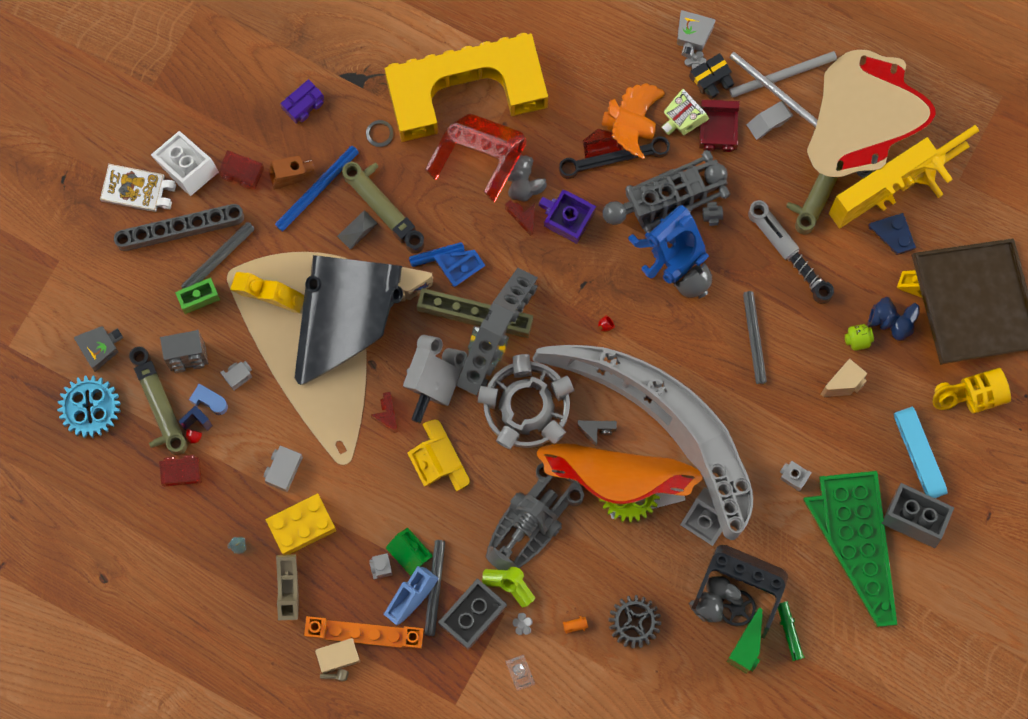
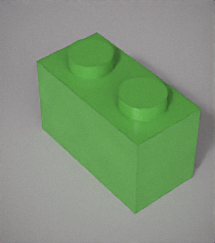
[175,278,220,314]

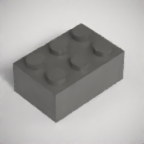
[160,330,209,373]
[882,483,954,548]
[438,578,507,650]

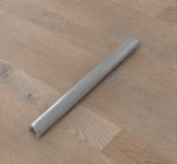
[729,51,837,98]

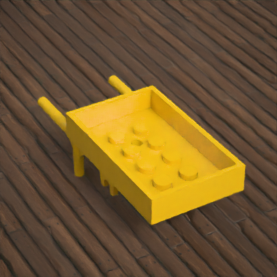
[829,125,979,229]

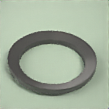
[366,120,394,147]

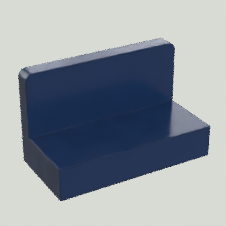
[179,405,213,431]

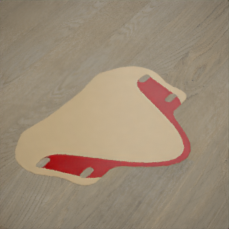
[807,50,936,177]

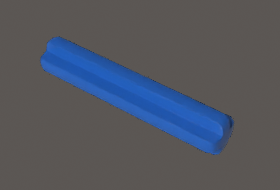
[409,242,465,267]

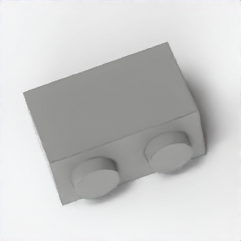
[263,445,303,492]

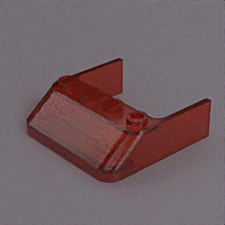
[425,114,527,202]

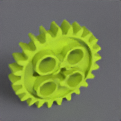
[599,494,660,523]

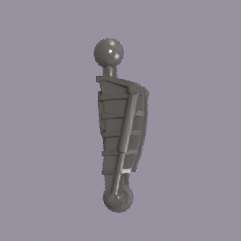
[603,150,731,233]

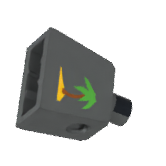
[74,326,123,372]

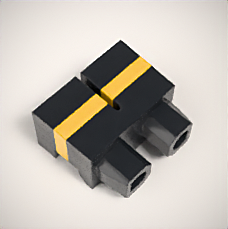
[689,53,734,99]

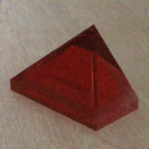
[583,129,622,159]

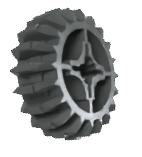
[608,595,661,649]

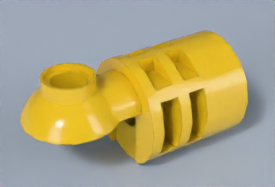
[933,368,1011,414]

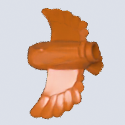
[602,83,665,159]

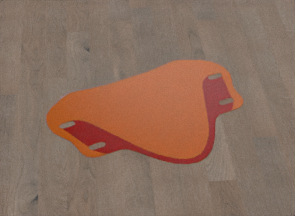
[537,443,703,504]

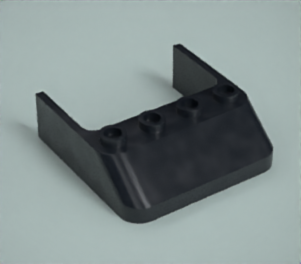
[692,545,788,639]

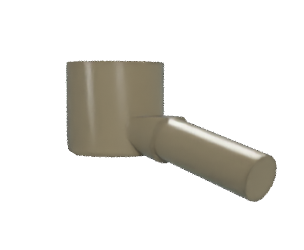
[320,669,349,681]

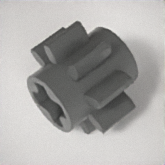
[702,202,723,226]

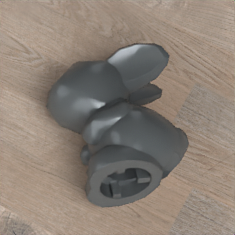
[498,154,547,202]
[689,576,743,622]

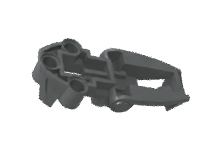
[486,463,584,570]

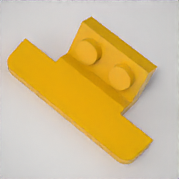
[407,419,470,491]

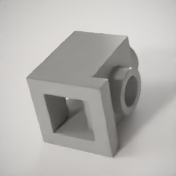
[220,361,252,391]
[780,461,812,492]
[369,554,392,579]

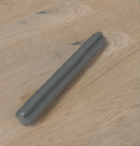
[181,222,254,289]
[743,291,767,384]
[424,540,445,636]

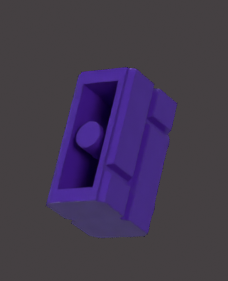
[280,79,324,124]

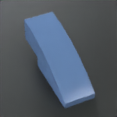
[384,566,439,625]

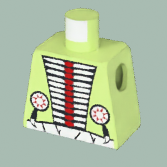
[662,89,709,135]

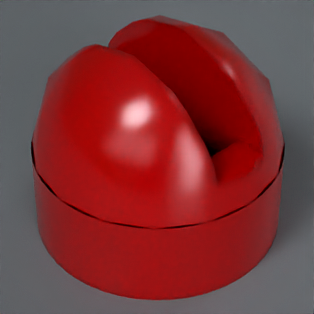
[598,315,615,332]
[186,429,202,444]

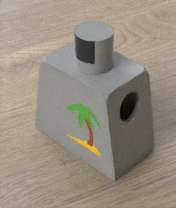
[677,10,715,58]

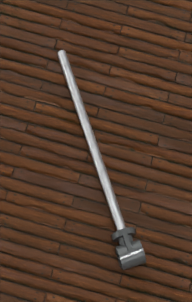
[730,52,878,178]

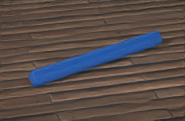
[275,146,359,231]

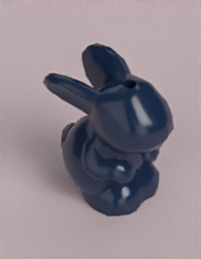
[867,297,920,341]

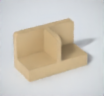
[315,638,360,674]

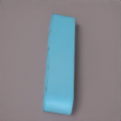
[894,406,948,498]

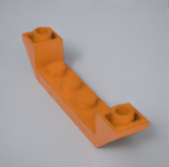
[304,616,424,648]

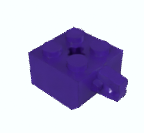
[539,190,596,244]

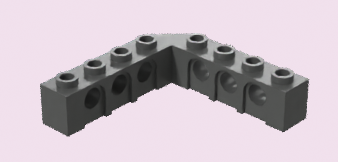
[456,268,538,396]

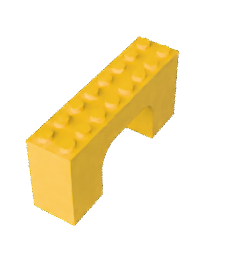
[385,33,548,142]

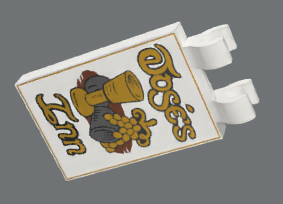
[100,164,176,212]

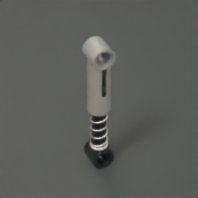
[748,200,834,304]

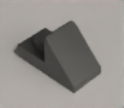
[578,420,617,447]

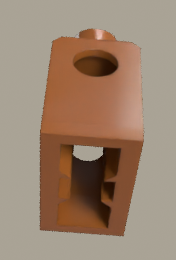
[268,156,314,190]

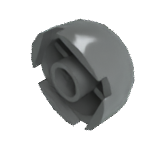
[674,263,713,299]

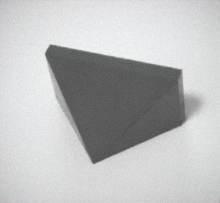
[337,210,378,250]

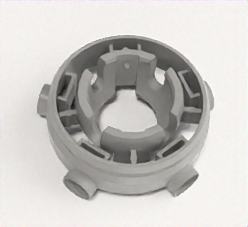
[478,354,574,449]

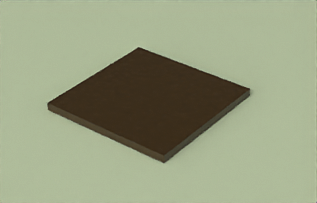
[911,238,1028,365]

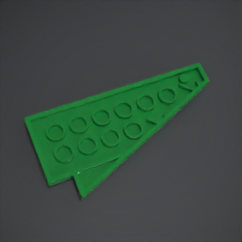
[803,471,898,627]

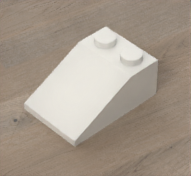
[151,131,219,196]

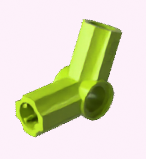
[482,567,535,608]

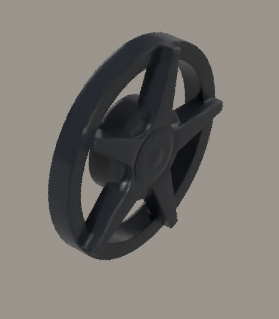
[723,590,756,627]

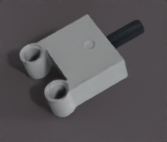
[403,335,467,424]

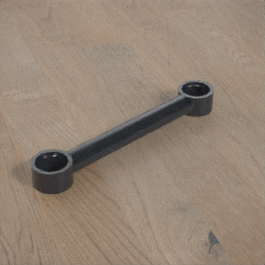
[559,136,670,179]

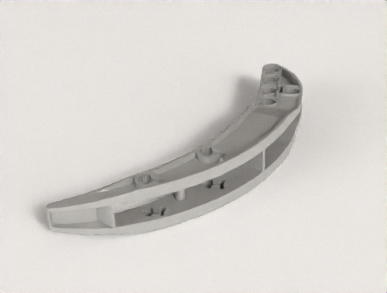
[533,345,753,540]

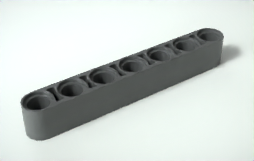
[114,204,244,251]

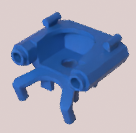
[628,205,709,284]

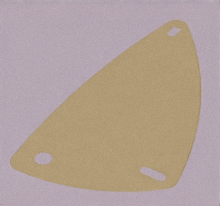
[227,252,366,465]

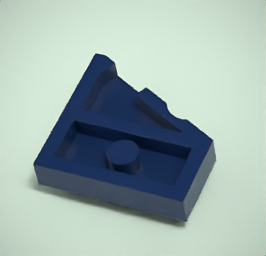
[868,213,916,255]

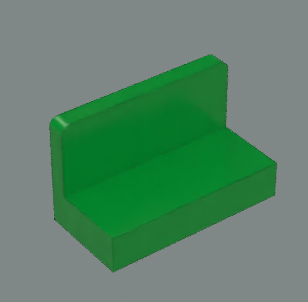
[386,527,433,576]

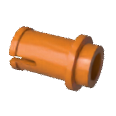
[563,616,588,634]

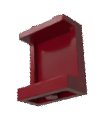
[699,100,740,152]

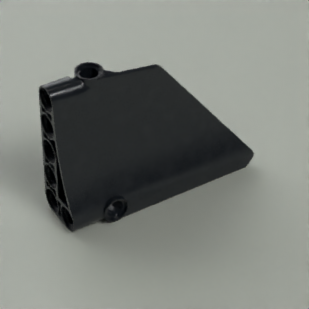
[294,255,403,385]

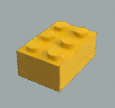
[265,494,336,555]

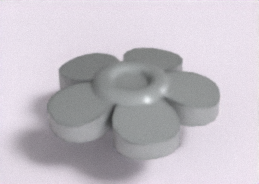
[685,51,706,69]
[513,613,533,635]

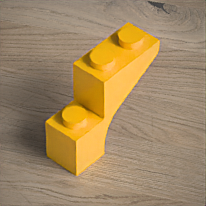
[230,272,304,313]

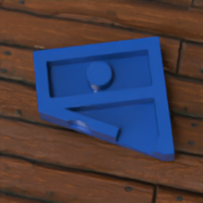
[433,250,486,287]

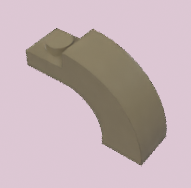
[276,554,299,621]

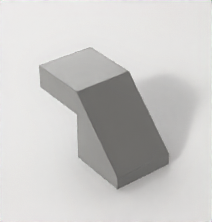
[746,101,793,140]

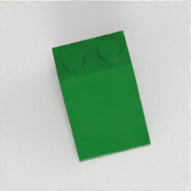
[726,607,763,674]

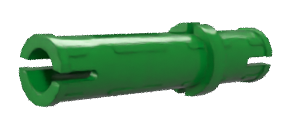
[777,601,805,661]

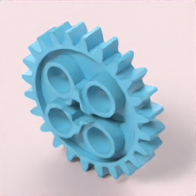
[57,376,121,438]

